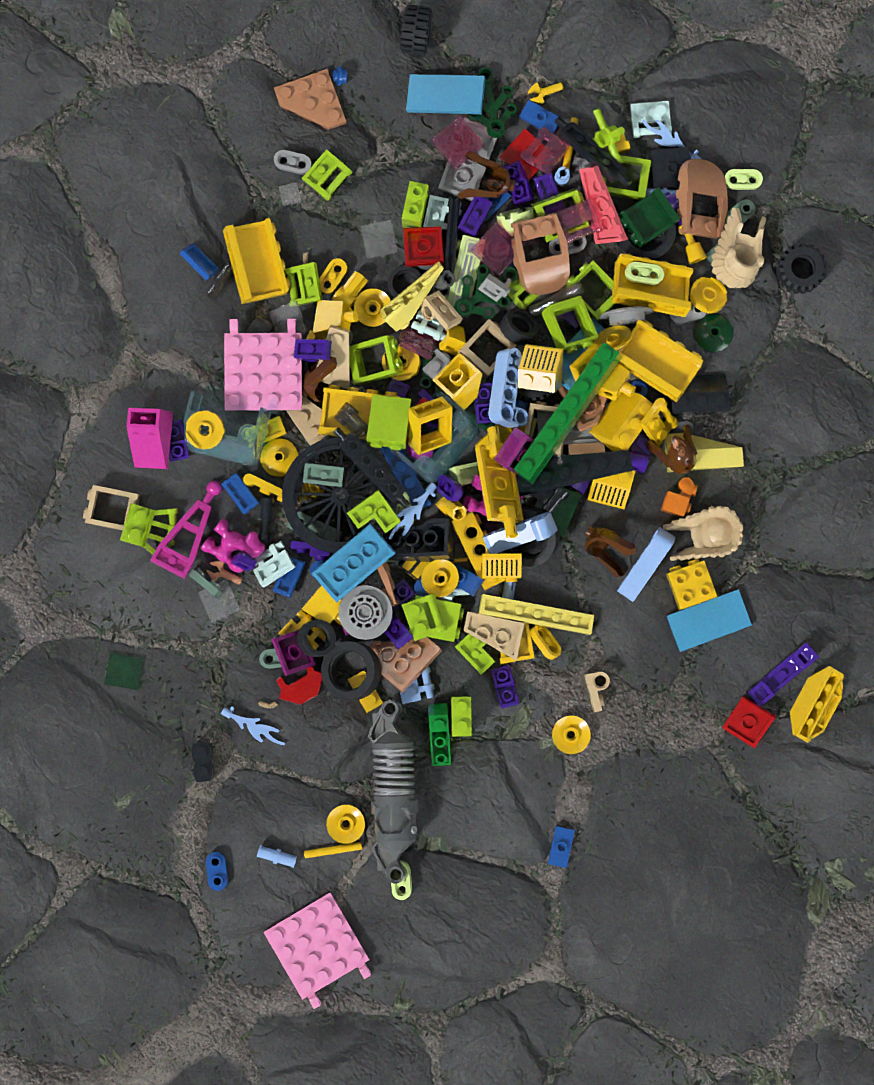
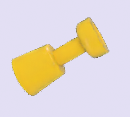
[677,225,707,264]

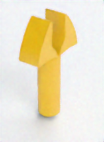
[527,82,563,104]

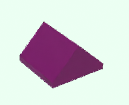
[494,427,535,474]
[271,630,315,676]

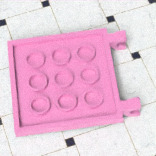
[224,319,302,411]
[264,892,371,1009]

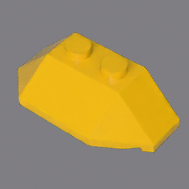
[790,666,844,743]

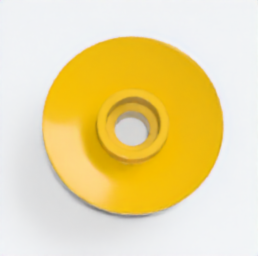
[354,289,391,327]
[594,325,632,350]
[260,439,298,477]
[421,560,459,597]
[552,715,591,754]
[326,805,365,844]

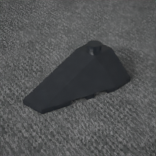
[383,518,455,562]

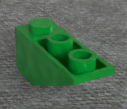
[428,703,451,766]

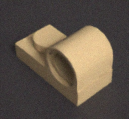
[421,290,463,331]
[584,672,610,712]

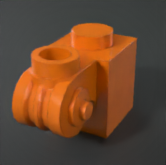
[661,477,698,518]

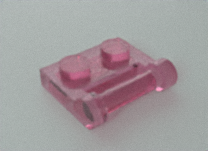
[520,127,570,175]
[555,199,603,245]
[397,320,442,360]

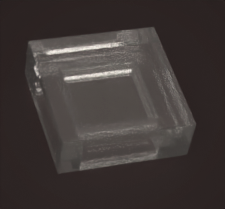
[279,183,301,206]

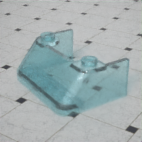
[184,390,271,466]
[390,392,478,484]

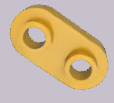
[319,258,347,295]
[530,625,561,660]

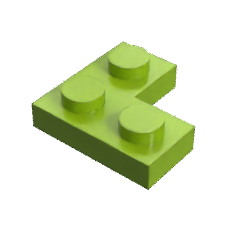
[347,490,401,533]
[455,634,495,675]

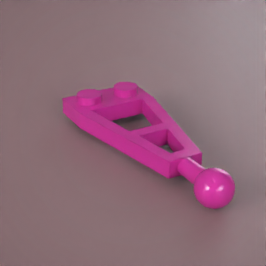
[150,481,222,579]

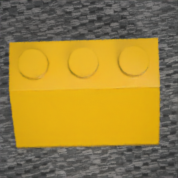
[589,392,653,451]

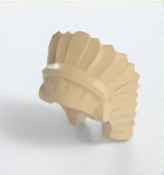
[711,208,766,288]
[663,506,743,561]

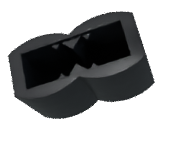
[192,741,215,782]

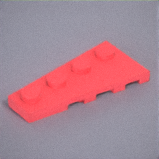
[579,166,628,244]

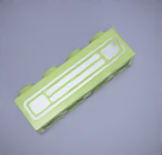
[444,235,485,311]

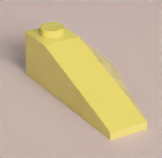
[380,262,444,332]
[665,433,744,472]

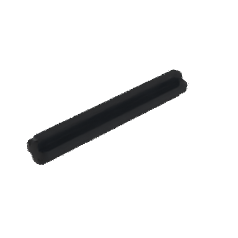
[444,199,460,274]

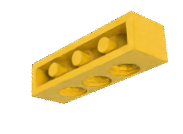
[451,512,505,591]

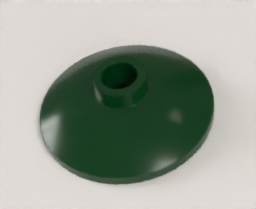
[695,314,733,352]

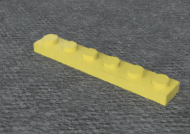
[479,594,594,635]

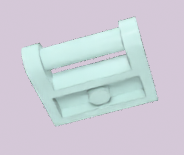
[630,101,672,138]

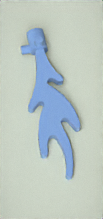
[642,120,701,159]
[388,482,437,539]
[221,707,285,745]

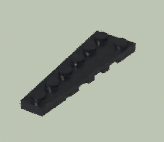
[515,450,633,496]

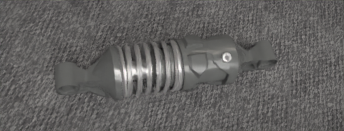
[368,700,419,884]

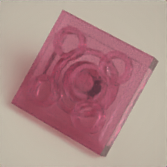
[431,116,485,170]
[470,222,524,277]

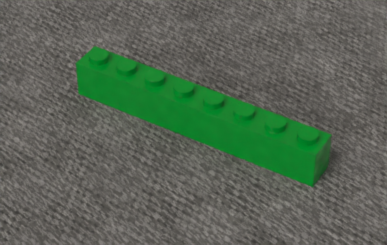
[514,342,621,484]

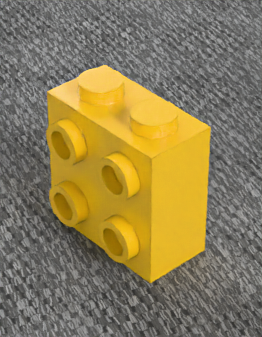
[666,559,717,610]

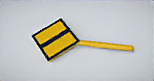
[399,558,468,581]

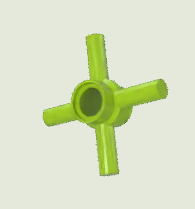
[592,108,625,163]

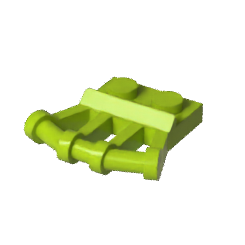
[120,503,178,555]

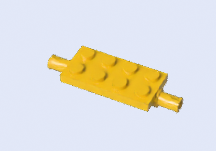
[475,426,523,539]

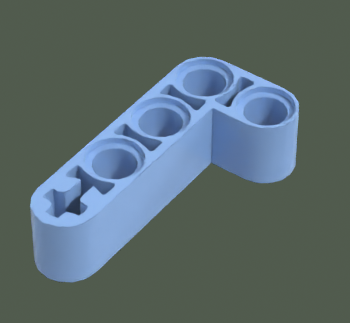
[488,348,529,428]
[482,512,558,554]
[617,527,676,602]

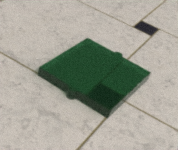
[104,653,143,690]

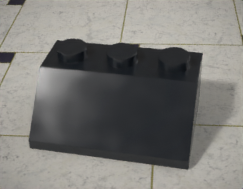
[669,374,730,415]

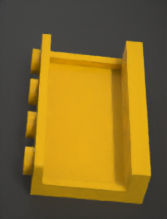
[223,218,290,304]
[612,254,693,317]
[617,320,703,402]
[318,385,401,440]

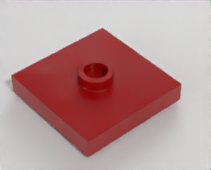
[499,129,553,181]
[403,226,444,267]
[722,696,776,749]

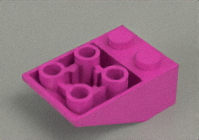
[127,408,173,469]

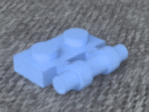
[400,667,435,704]

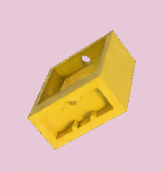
[409,396,452,455]

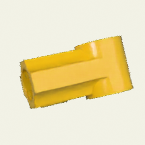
[332,271,368,308]
[435,497,467,522]

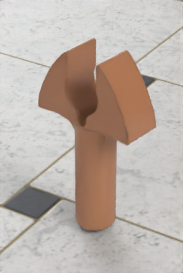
[207,561,242,584]

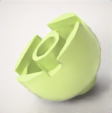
[496,207,535,236]

